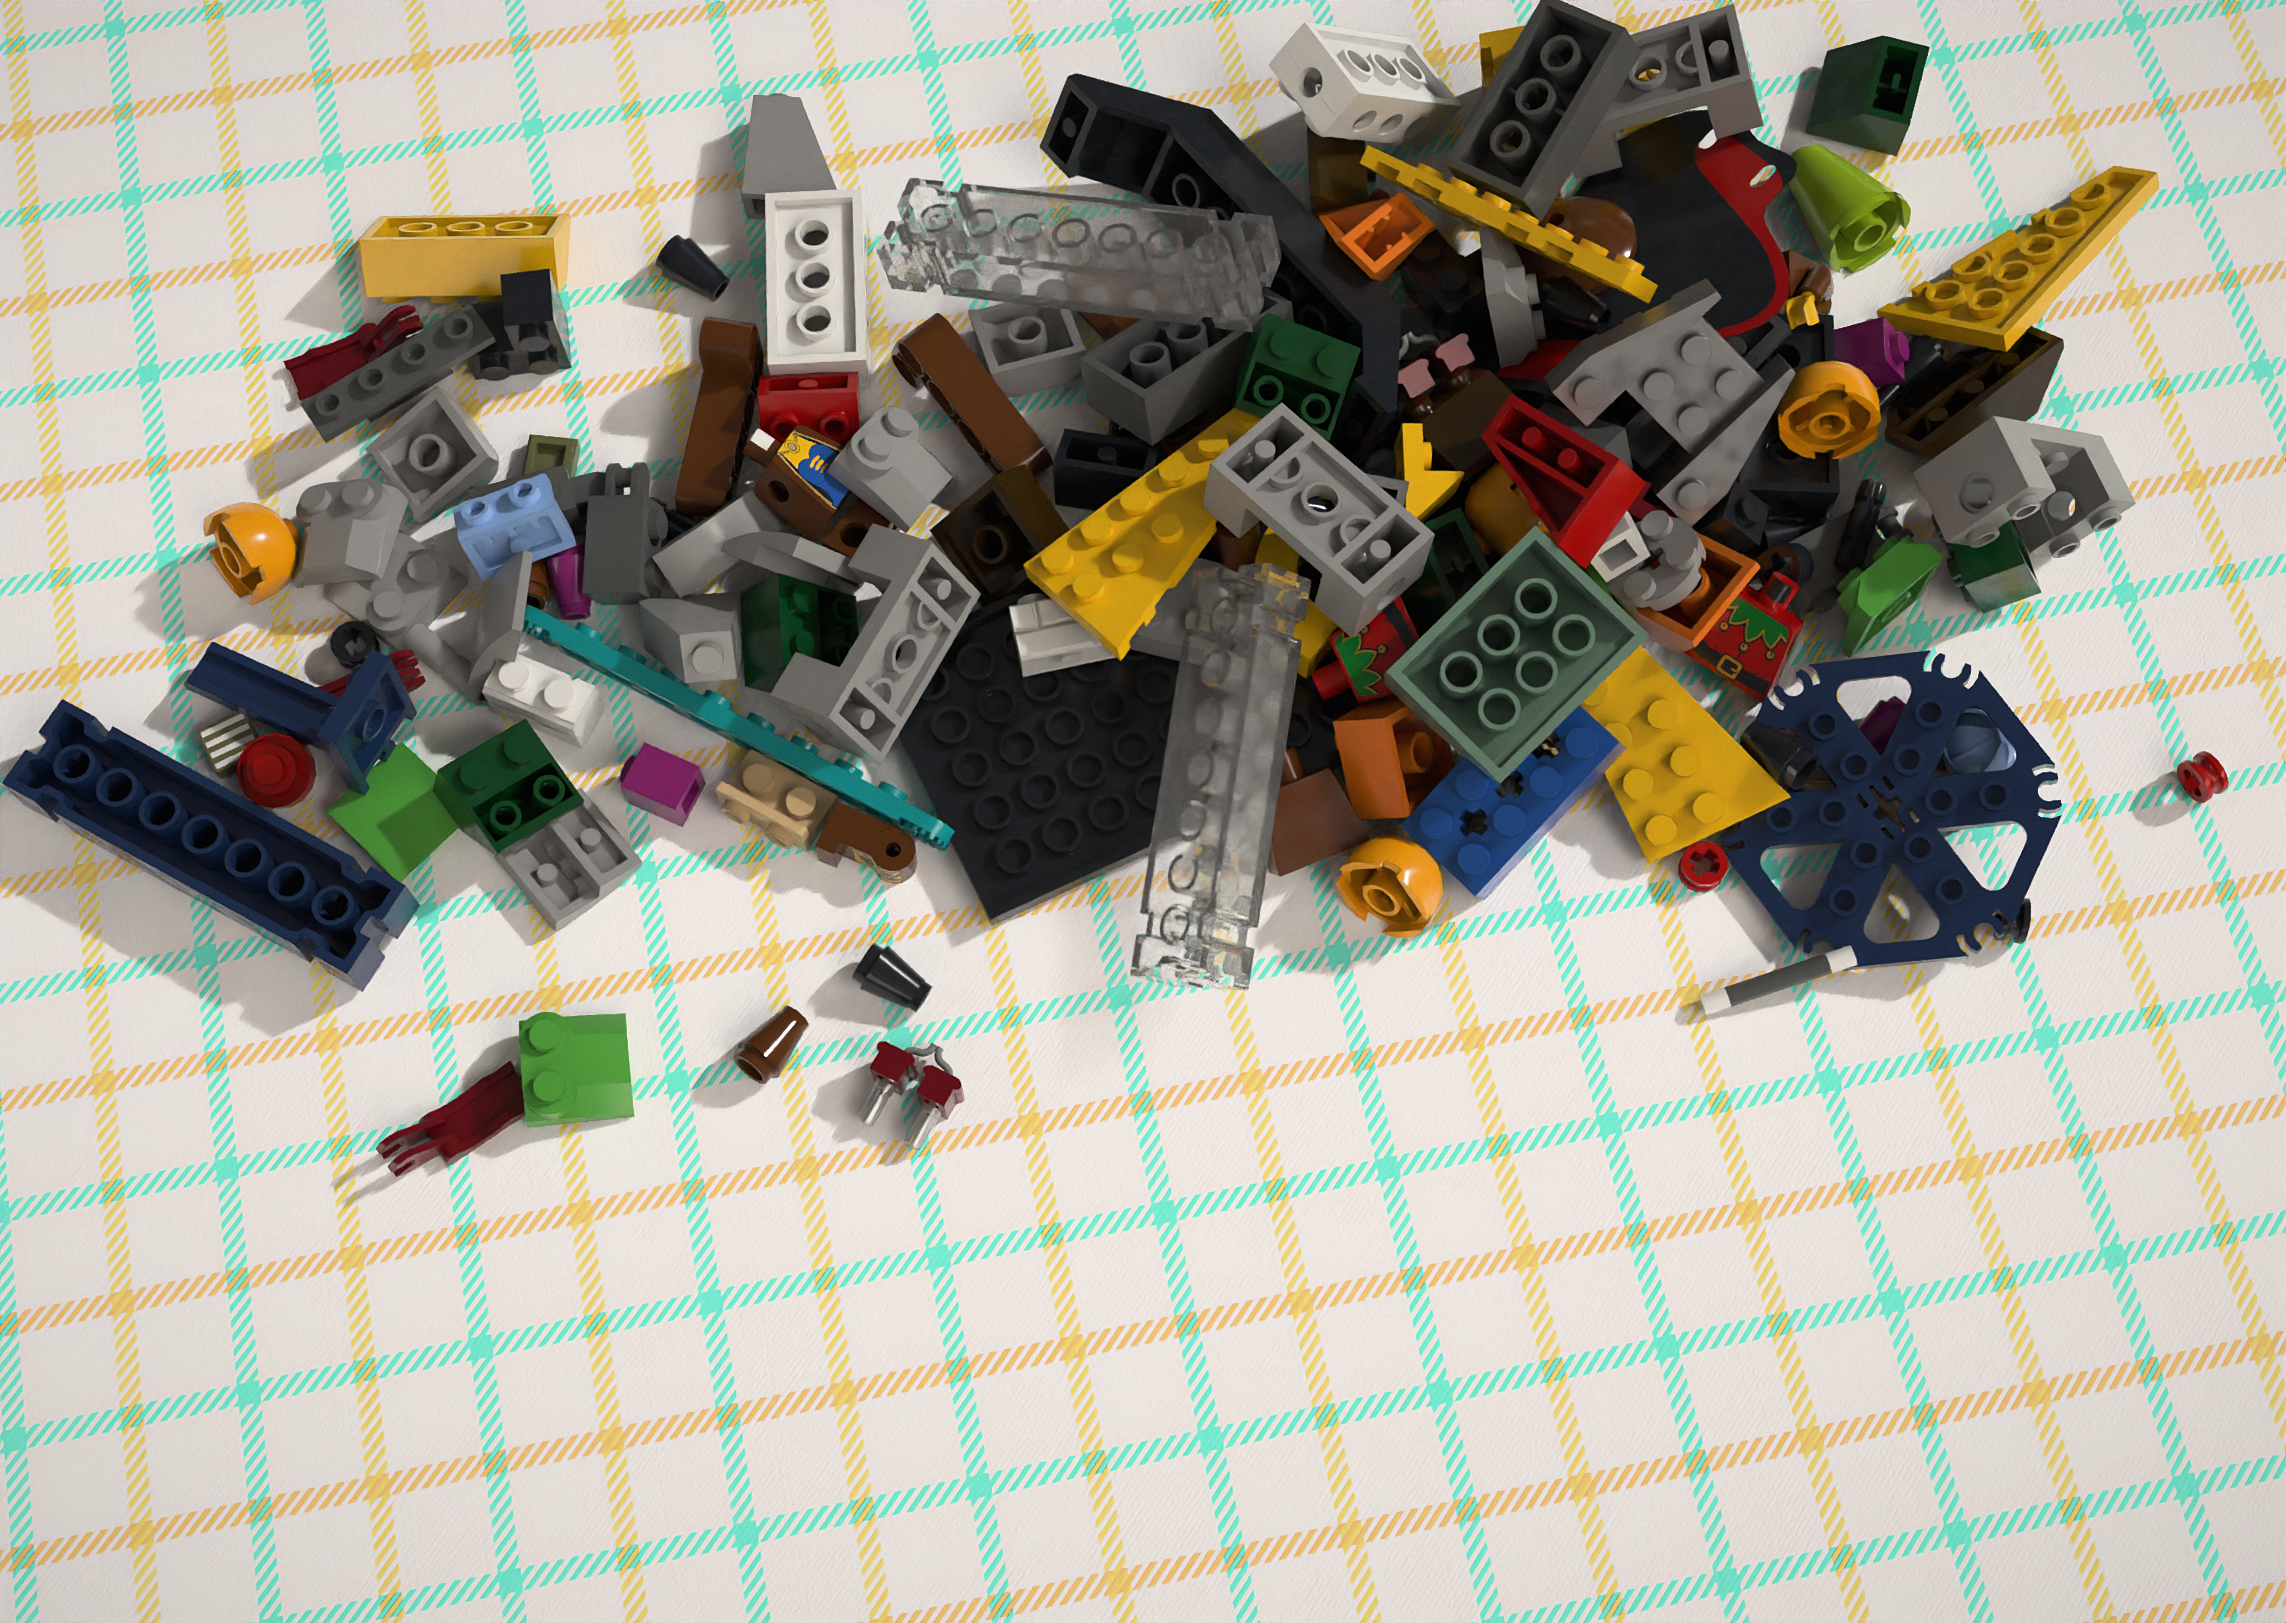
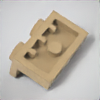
[714,749,839,852]

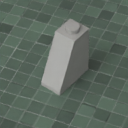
[741,93,837,219]
[638,591,743,683]

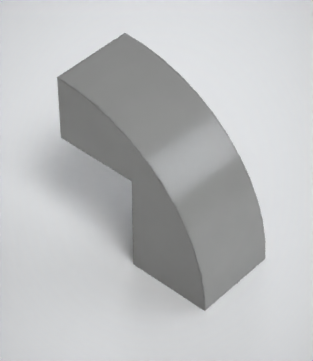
[652,483,788,599]

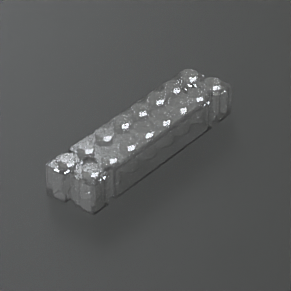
[876,178,1282,332]
[1130,563,1311,991]

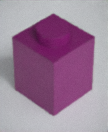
[1834,317,1909,388]
[620,742,706,827]

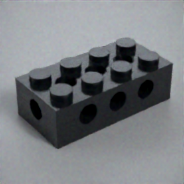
[1735,313,1840,518]

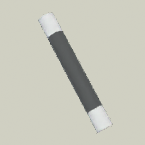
[1699,945,1857,1015]

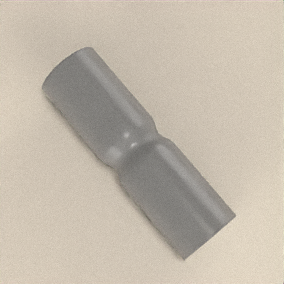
[402,623,487,706]

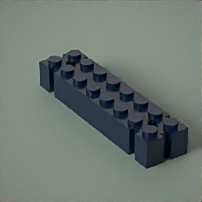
[2,699,420,992]

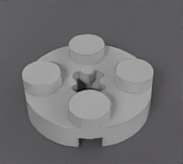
[1603,510,1706,612]

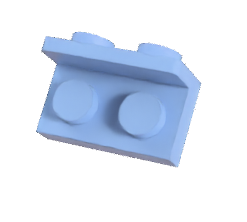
[453,473,576,581]

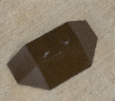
[1884,326,2065,460]

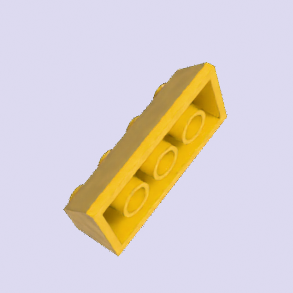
[359,214,571,304]

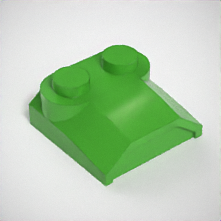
[1836,536,1944,658]
[519,1012,635,1128]

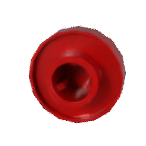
[237,733,317,809]

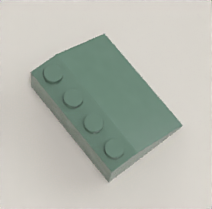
[1384,525,1649,785]

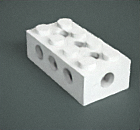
[1268,22,1463,147]
[765,188,871,388]

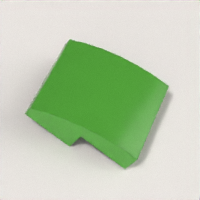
[325,742,459,883]

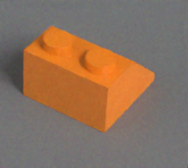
[1623,531,1761,654]
[1333,697,1455,819]

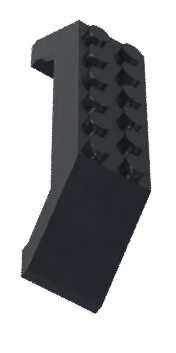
[1040,73,1402,467]

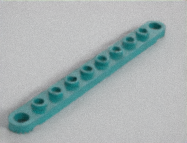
[522,604,955,852]

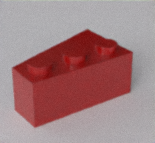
[1481,394,1646,569]

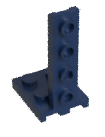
[183,642,417,796]

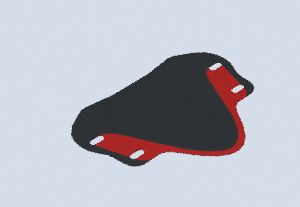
[1466,110,1797,399]

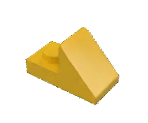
[1394,423,1464,523]

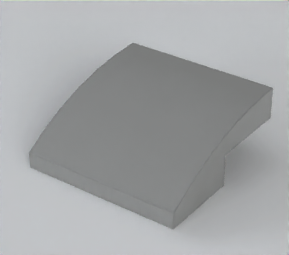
[721,531,863,586]
[467,550,533,688]
[495,788,642,932]

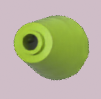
[1788,144,1911,273]

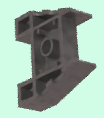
[1544,278,1796,527]

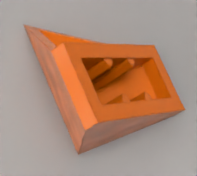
[1316,191,1436,281]

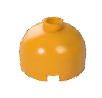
[1777,361,1881,459]
[1465,462,1552,558]
[203,502,300,606]
[1337,835,1443,939]

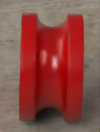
[2177,751,2229,803]
[1678,841,1728,893]

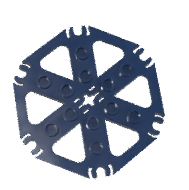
[1720,650,2062,971]

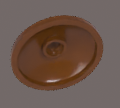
[1513,196,1638,307]

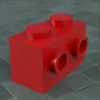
[757,371,862,446]

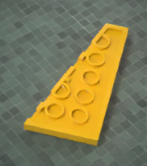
[1359,145,1658,304]
[1877,165,2159,352]
[1023,409,1262,661]
[1580,645,1791,864]

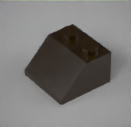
[1306,124,1378,226]
[1390,365,1518,481]
[929,464,1070,607]

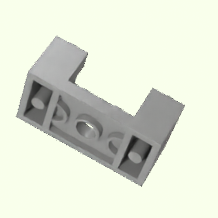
[1572,4,1764,180]
[1202,402,1435,638]
[1913,416,2136,558]
[770,523,981,765]

